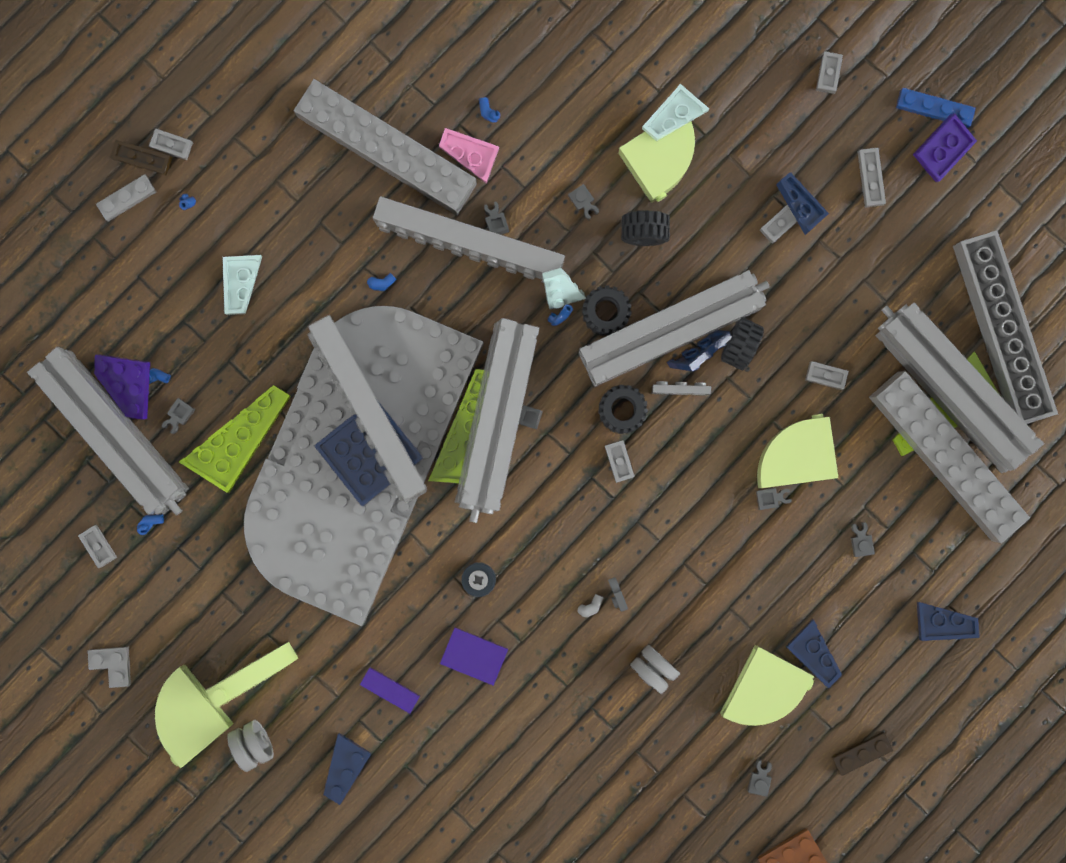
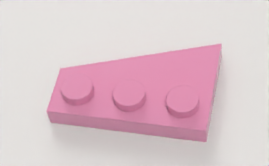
[439,128,499,184]

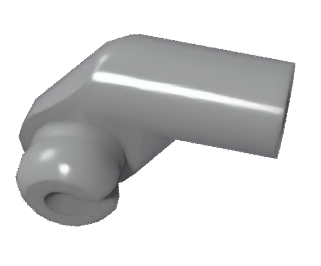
[578,594,604,617]

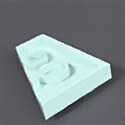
[642,84,709,141]
[223,255,262,315]
[542,268,586,309]

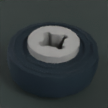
[461,562,496,597]

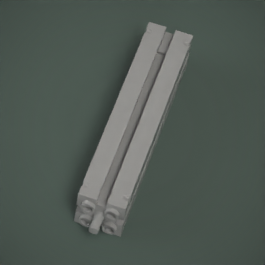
[578,270,770,388]
[875,303,1044,473]
[454,318,539,523]
[27,347,189,516]

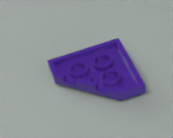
[94,354,150,420]

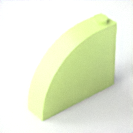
[618,122,695,203]
[757,414,838,488]
[206,642,298,708]
[720,645,814,725]
[155,665,234,768]

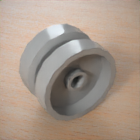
[630,644,680,694]
[227,720,274,772]

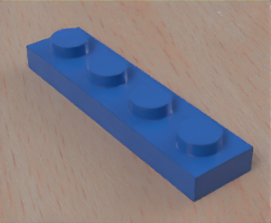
[896,88,976,128]

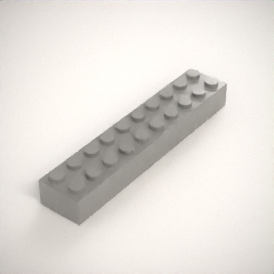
[294,79,477,215]
[373,196,565,283]
[953,231,1058,424]
[308,315,426,504]
[869,371,1030,544]

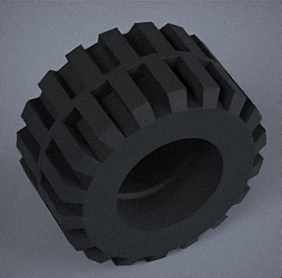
[621,210,670,246]
[582,285,631,336]
[721,317,764,371]
[598,385,648,434]

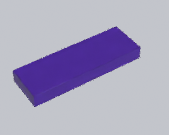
[360,667,420,714]

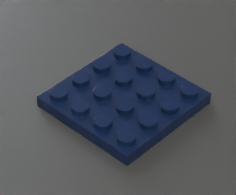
[314,398,424,507]

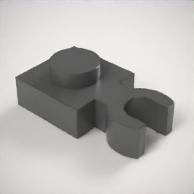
[568,184,599,220]
[484,202,509,235]
[162,398,196,434]
[518,405,543,430]
[756,488,792,510]
[851,522,875,557]
[608,577,628,612]
[747,759,772,797]

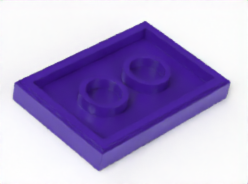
[913,113,977,182]
[440,627,508,686]

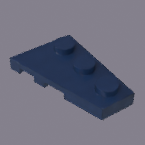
[776,172,829,235]
[667,330,732,371]
[917,602,980,641]
[785,619,842,689]
[323,733,371,805]

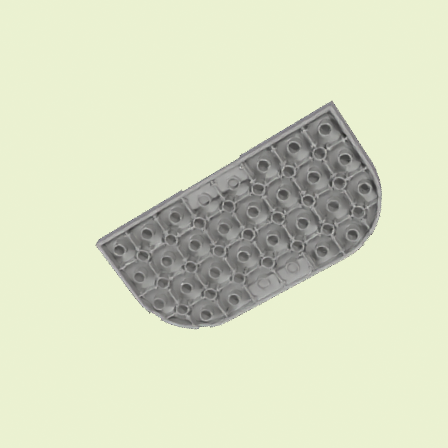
[244,306,484,626]

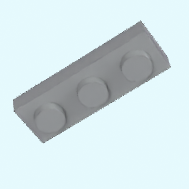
[858,148,886,207]
[96,174,156,221]
[651,381,711,396]

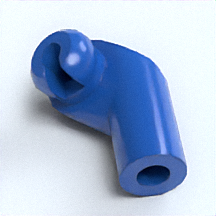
[479,97,500,123]
[179,194,196,210]
[367,273,397,291]
[547,304,573,326]
[149,368,171,384]
[137,514,164,535]

